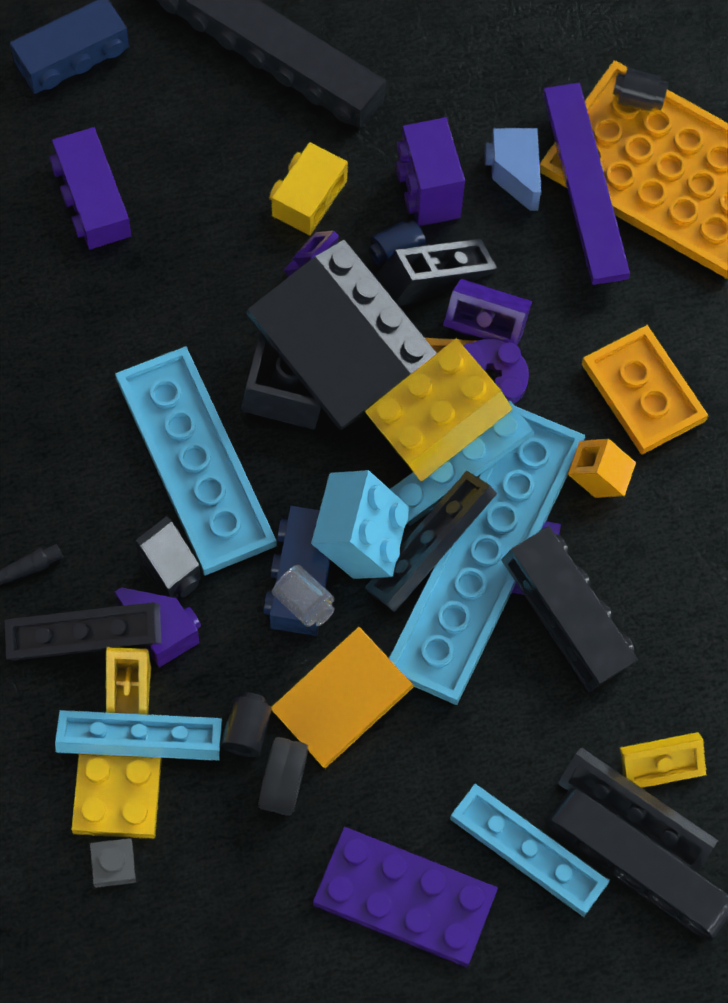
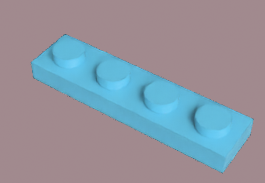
[390,401,535,526]
[55,710,222,760]
[450,784,609,917]

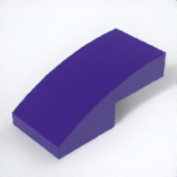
[284,231,339,276]

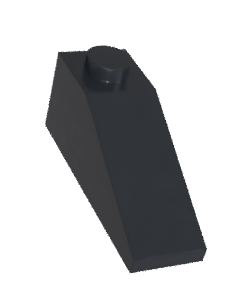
[375,239,497,306]

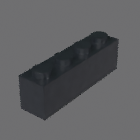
[501,526,638,692]

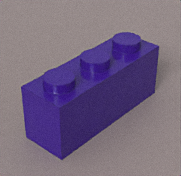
[49,127,131,250]

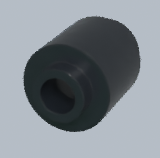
[613,68,669,112]

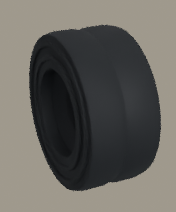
[259,737,308,815]

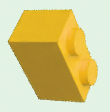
[269,142,348,235]

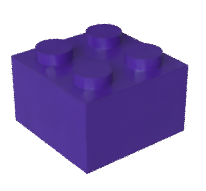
[395,117,465,226]

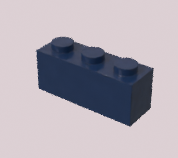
[10,0,129,94]
[264,506,331,636]

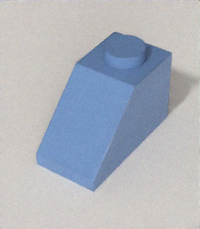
[485,128,541,211]

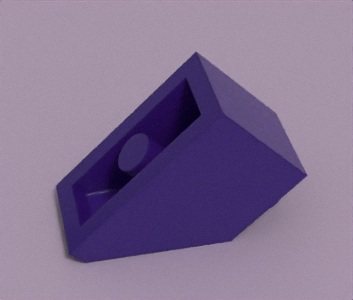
[114,587,201,668]

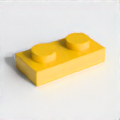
[620,732,706,788]

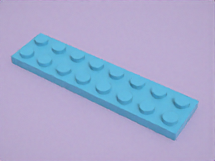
[389,406,585,705]

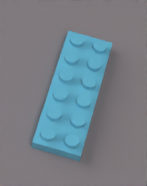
[115,346,277,576]

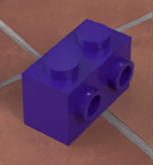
[443,279,532,345]

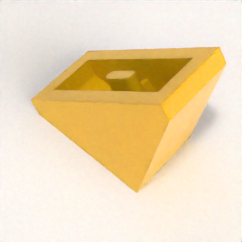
[106,647,151,715]

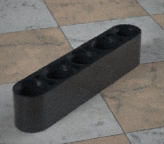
[546,788,728,941]

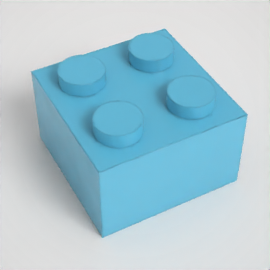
[311,470,410,579]

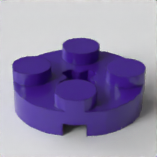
[464,339,529,404]

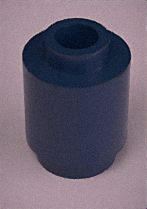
[368,220,426,267]

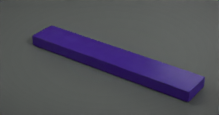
[543,83,630,285]

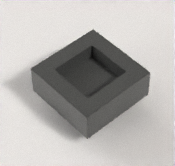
[90,838,136,887]

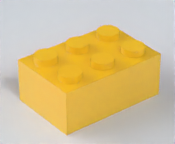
[365,338,513,482]

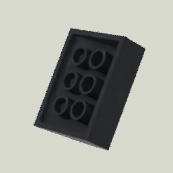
[246,240,437,431]

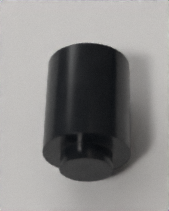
[221,692,272,757]

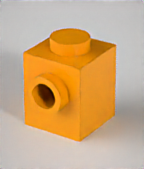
[568,439,636,498]

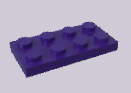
[313,827,498,967]

